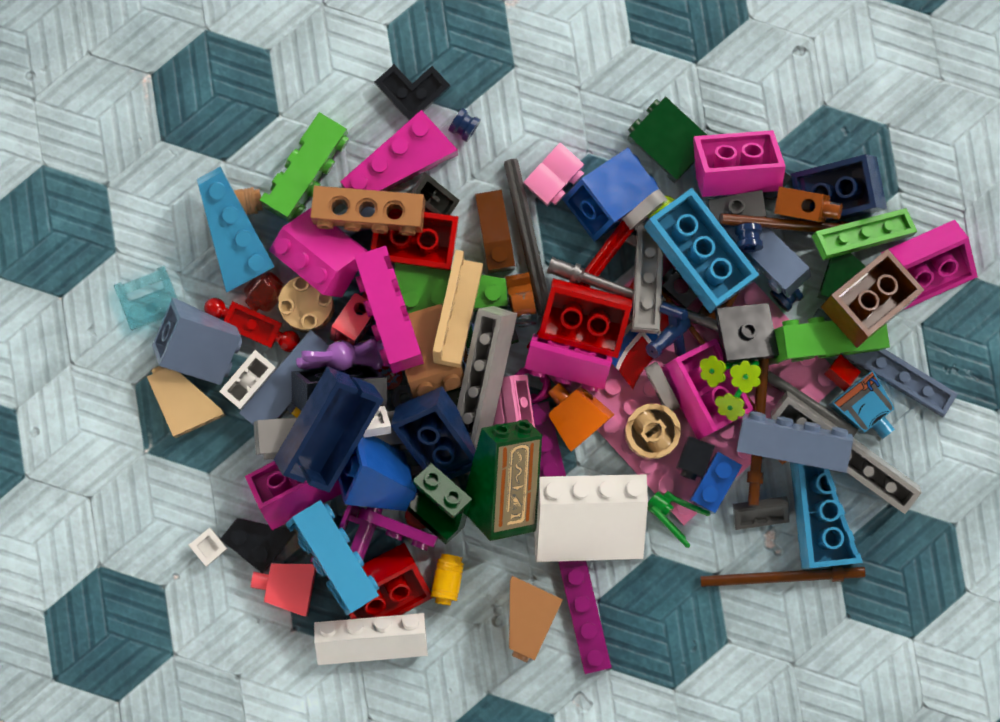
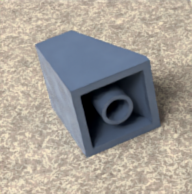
[152,298,242,385]

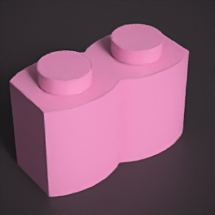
[524,143,584,207]

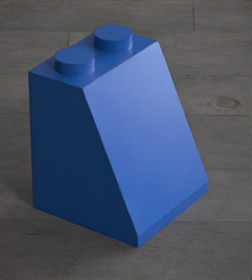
[562,148,661,242]
[338,436,416,511]

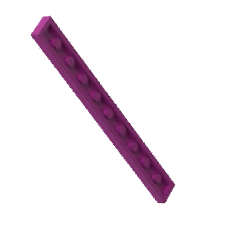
[532,401,612,674]

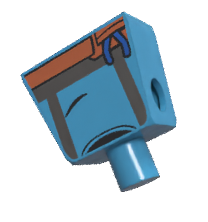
[829,370,895,439]

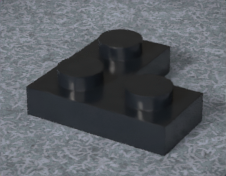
[374,64,451,121]

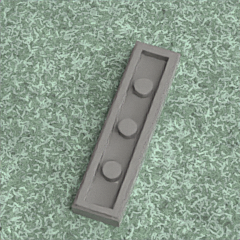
[631,226,664,334]

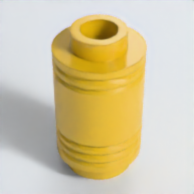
[431,554,464,606]

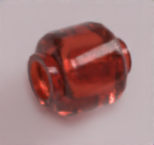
[244,271,284,312]

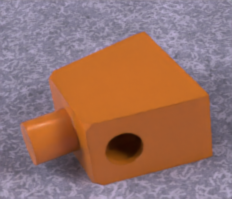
[548,382,615,452]

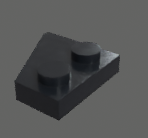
[220,518,296,573]

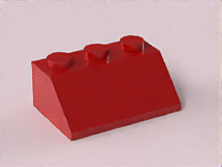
[370,209,459,271]
[538,278,632,358]
[349,542,434,619]

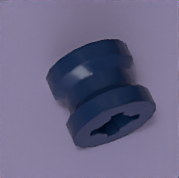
[448,108,481,142]
[735,223,763,253]
[770,289,804,312]

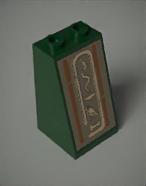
[465,420,542,541]

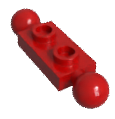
[204,298,300,352]

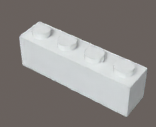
[314,613,428,665]

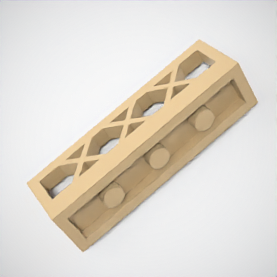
[433,250,483,368]

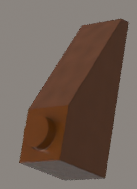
[475,190,515,274]

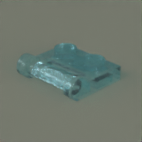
[114,265,178,331]

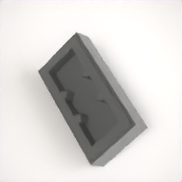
[708,190,767,226]
[733,496,790,530]

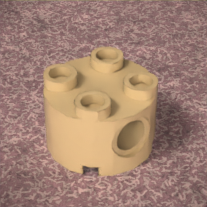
[278,276,334,333]
[624,404,681,460]

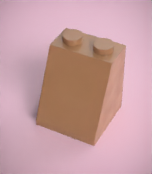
[405,303,464,399]
[509,576,563,663]

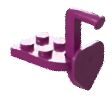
[310,505,438,562]

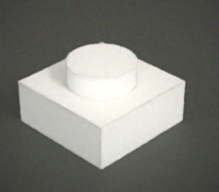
[363,406,391,438]
[189,528,228,566]

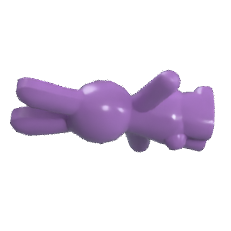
[296,339,390,371]

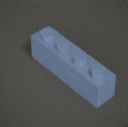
[722,194,811,298]
[239,330,329,425]
[737,411,853,473]

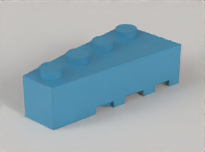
[196,166,275,293]
[790,462,863,569]
[286,500,379,615]

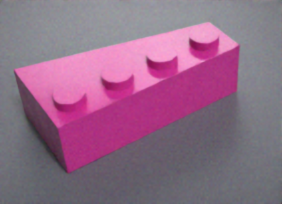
[340,110,458,191]
[354,246,424,374]

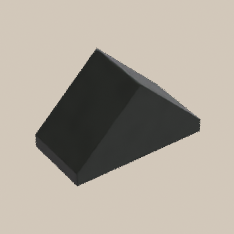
[411,172,460,215]

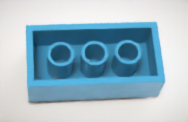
[644,188,759,313]

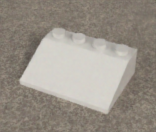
[534,474,648,562]

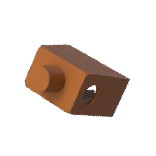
[774,186,842,222]

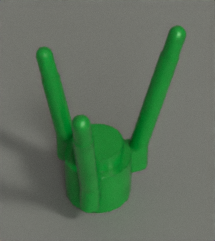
[647,491,710,548]

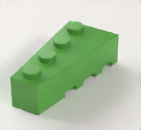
[260,112,349,223]
[395,263,508,314]
[769,317,890,365]

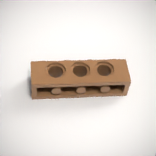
[310,186,426,236]

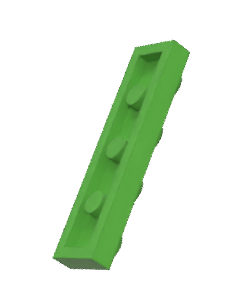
[812,208,917,260]

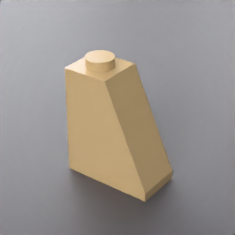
[147,366,226,438]

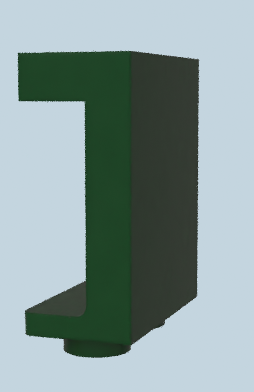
[627,96,707,184]
[407,463,472,544]

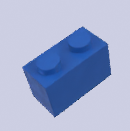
[689,452,742,514]

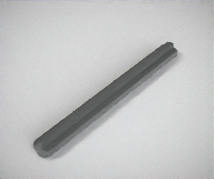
[504,159,549,317]

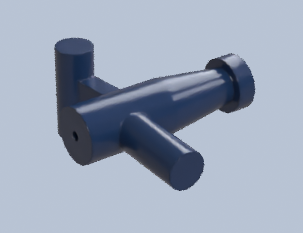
[646,303,691,359]

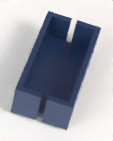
[274,366,384,493]

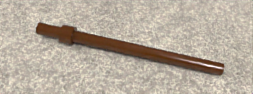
[718,213,850,233]
[747,359,769,506]
[700,565,866,587]

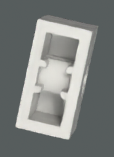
[219,350,277,410]

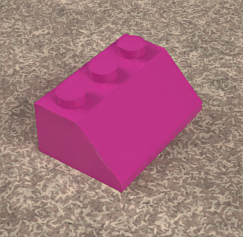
[693,130,786,197]
[269,208,367,298]
[881,220,978,310]
[524,333,612,392]
[660,338,754,440]
[245,461,342,530]

